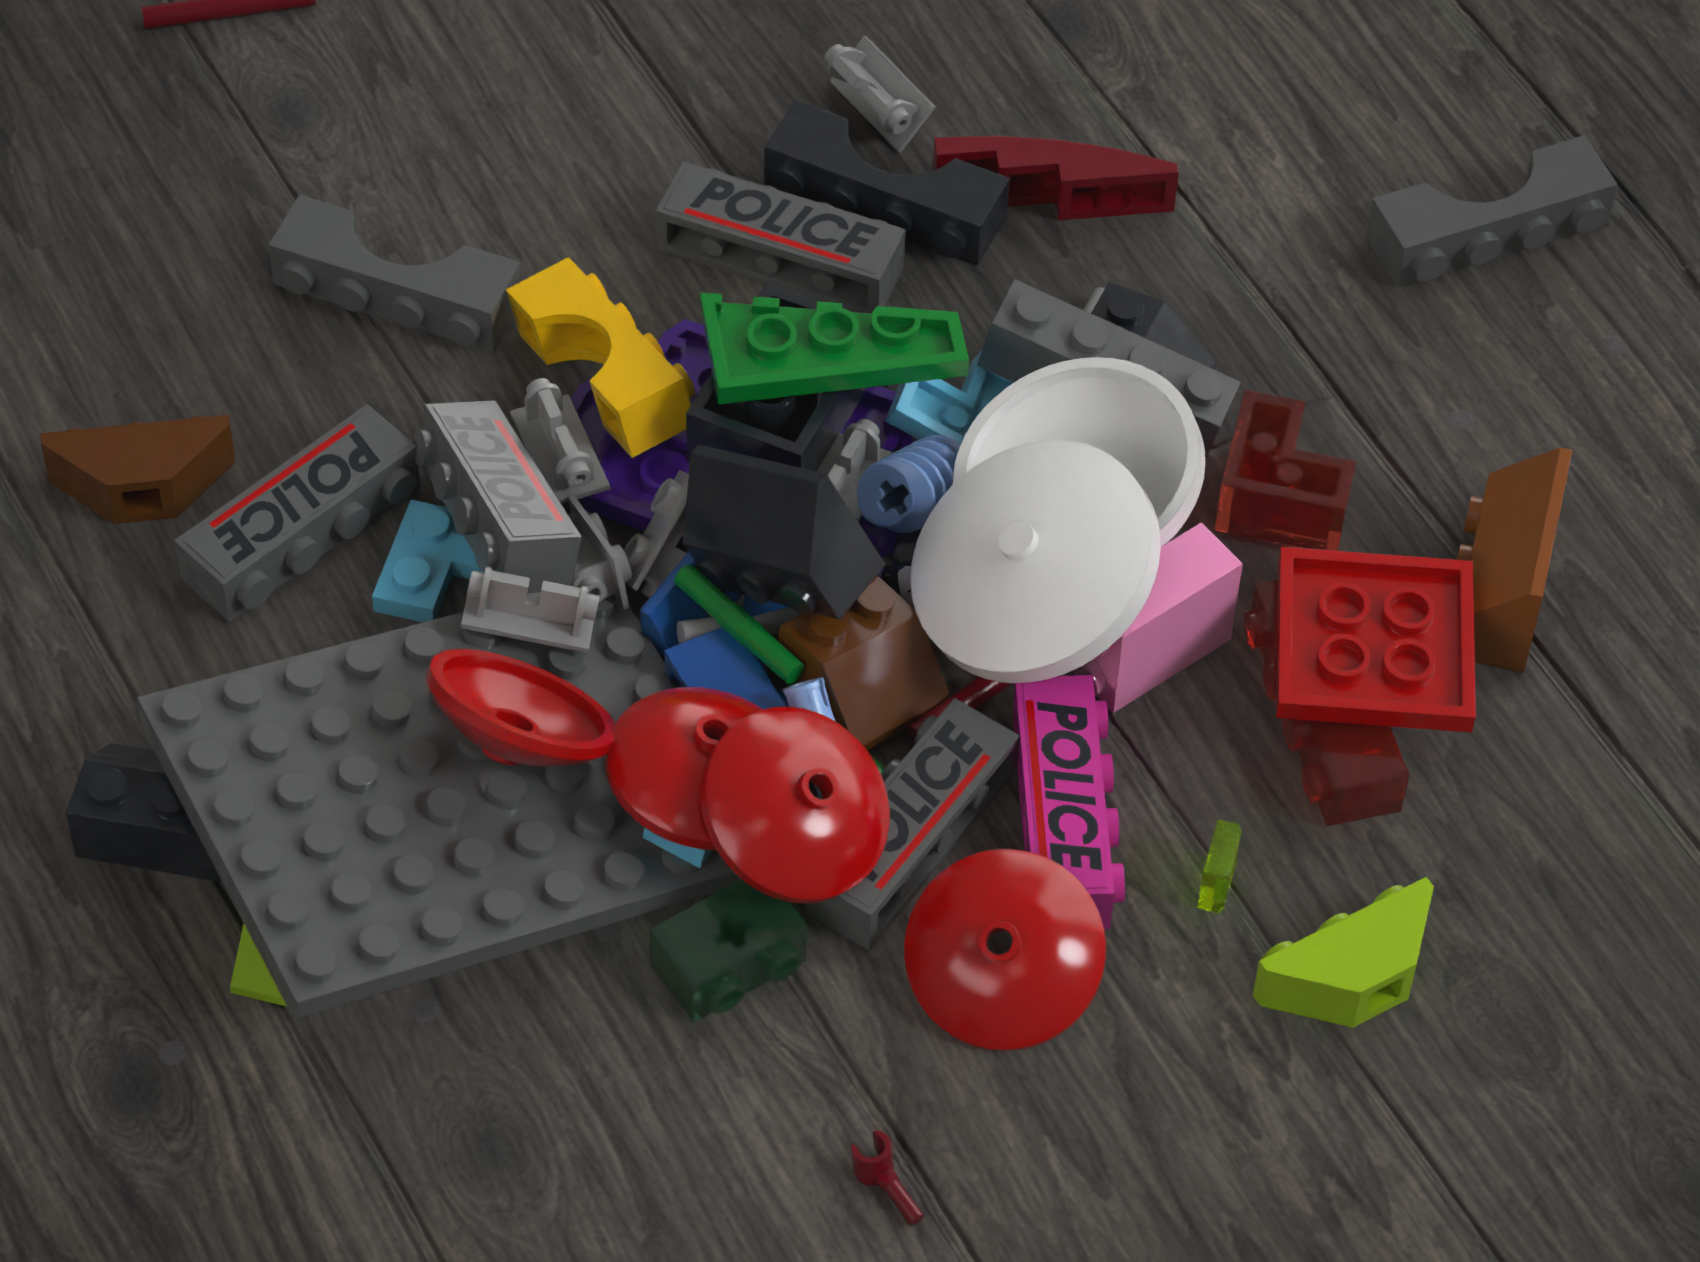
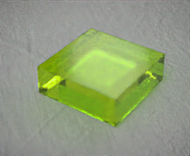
[1197,819,1242,914]

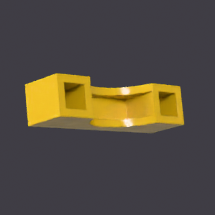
[506,257,696,458]

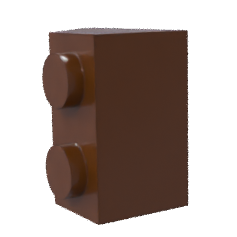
[770,575,950,751]

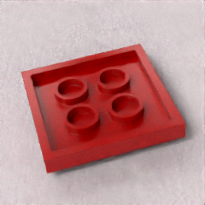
[1276,547,1476,733]

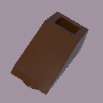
[40,415,235,524]

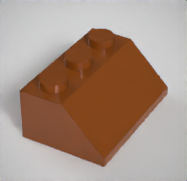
[1457,447,1573,673]

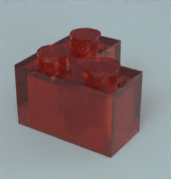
[1215,389,1357,551]

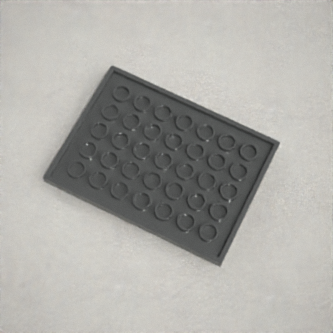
[135,594,746,1019]

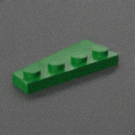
[700,292,969,405]

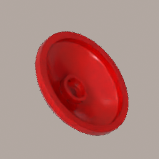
[426,649,615,767]
[605,687,764,850]
[701,707,890,903]
[904,849,1106,1051]

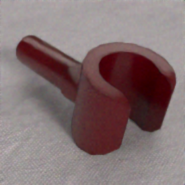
[851,1130,924,1226]

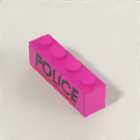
[1012,675,1125,929]

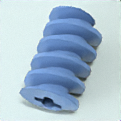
[857,435,961,533]

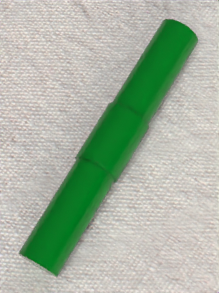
[674,564,805,684]

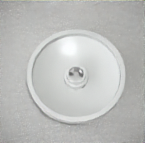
[953,357,1205,547]
[910,440,1161,683]

